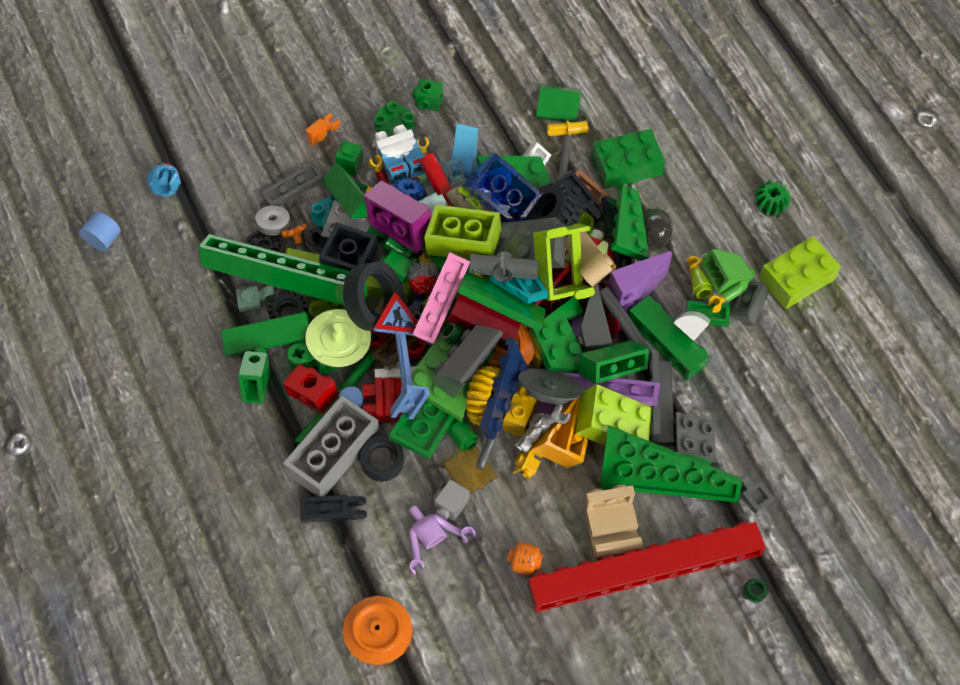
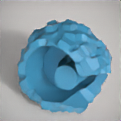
[147,163,181,197]

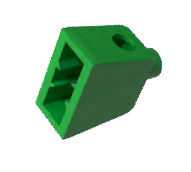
[238,347,270,404]

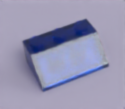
[461,153,542,223]

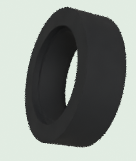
[343,262,405,331]

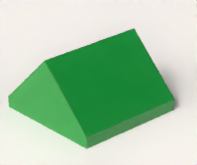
[536,84,582,122]

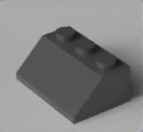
[432,325,503,398]

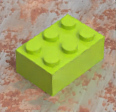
[424,205,501,260]
[758,236,841,310]
[575,384,652,445]

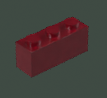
[447,294,521,351]

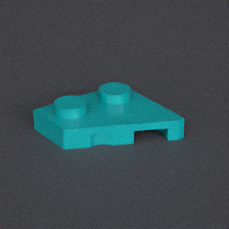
[489,275,548,304]

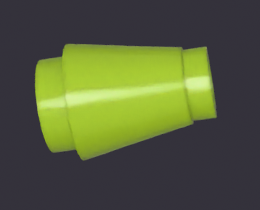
[690,267,714,300]

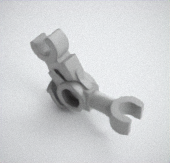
[514,405,571,452]

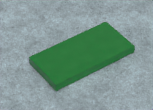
[458,271,545,331]

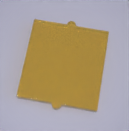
[444,446,498,494]

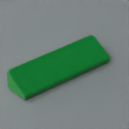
[323,162,367,219]
[221,312,311,357]

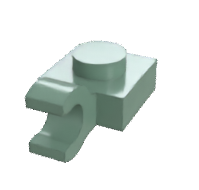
[236,286,275,312]

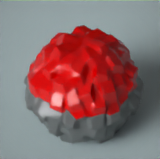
[407,261,440,295]

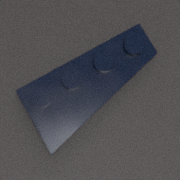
[480,338,527,440]

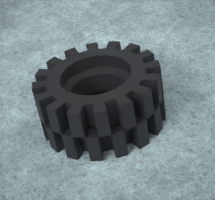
[268,290,309,319]

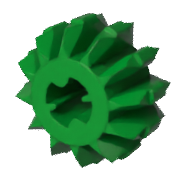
[754,180,790,216]

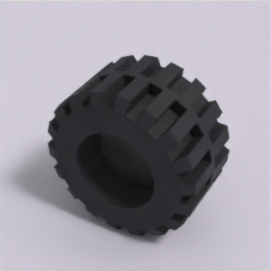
[524,182,582,236]

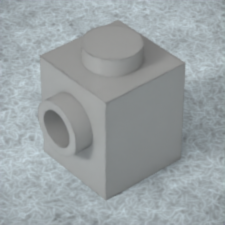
[433,479,470,522]

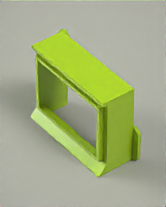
[533,223,595,301]

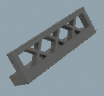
[649,352,674,446]

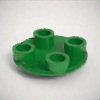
[374,101,414,137]

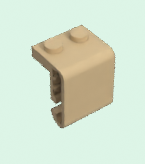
[584,485,643,559]

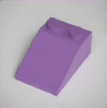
[608,251,672,313]

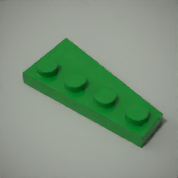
[611,185,650,261]

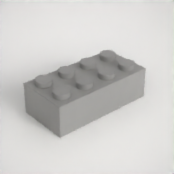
[283,396,379,496]

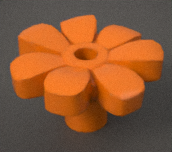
[281,224,308,245]

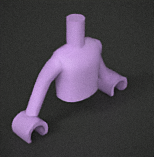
[409,506,475,576]

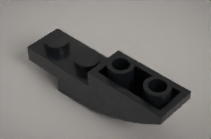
[601,197,635,270]

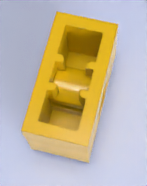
[503,383,539,437]

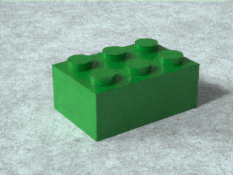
[591,129,665,189]

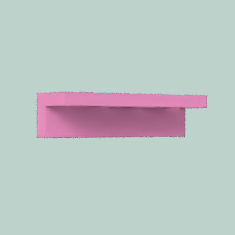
[412,253,470,346]

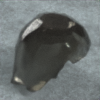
[643,208,673,249]

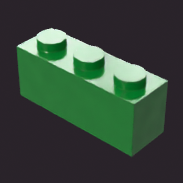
[579,340,649,384]

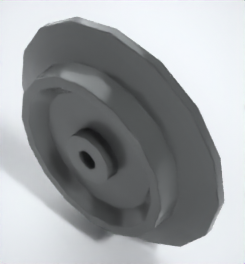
[518,369,583,405]

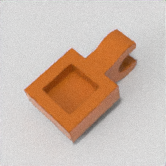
[305,113,340,147]

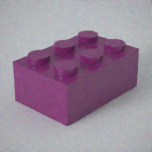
[363,181,431,254]

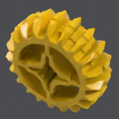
[466,366,501,426]

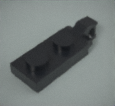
[555,170,603,225]

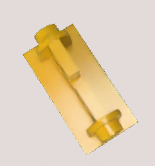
[512,441,543,479]

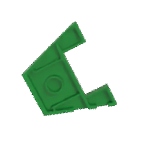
[476,155,551,223]
[529,297,584,373]

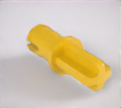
[547,120,588,136]

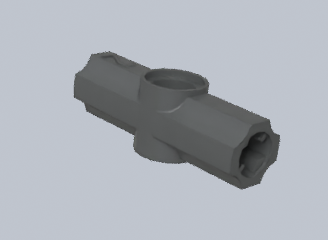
[469,252,538,282]

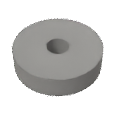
[255,206,290,236]

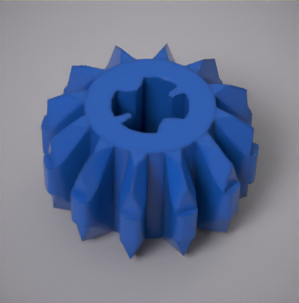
[393,177,426,201]

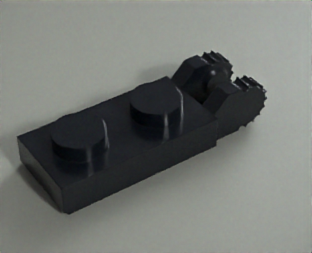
[300,495,367,523]

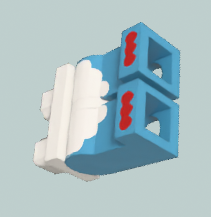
[375,124,426,185]

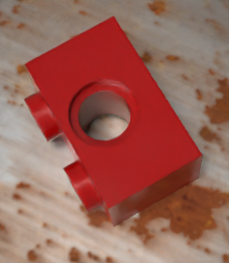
[283,364,339,414]

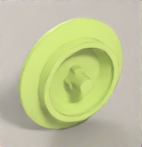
[306,309,371,367]

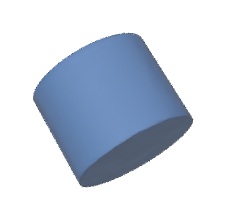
[79,211,121,251]

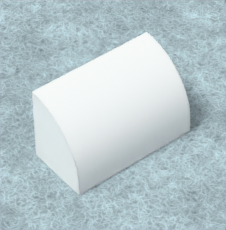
[674,311,710,341]

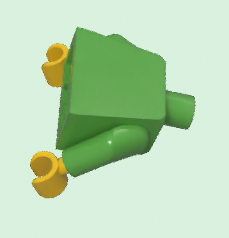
[687,249,755,313]

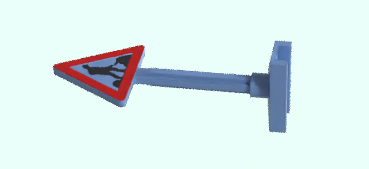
[373,293,429,419]

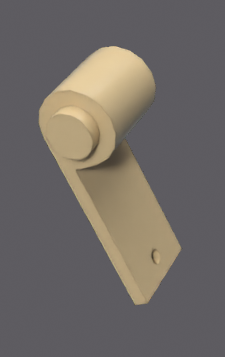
[565,231,614,286]

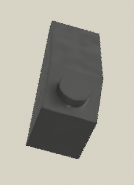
[576,284,612,353]

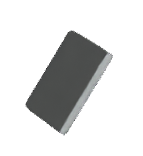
[730,282,768,326]

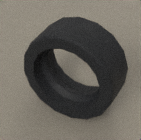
[360,435,404,482]

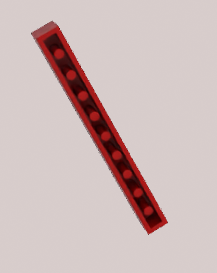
[527,521,765,613]

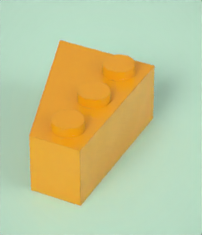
[531,397,588,468]

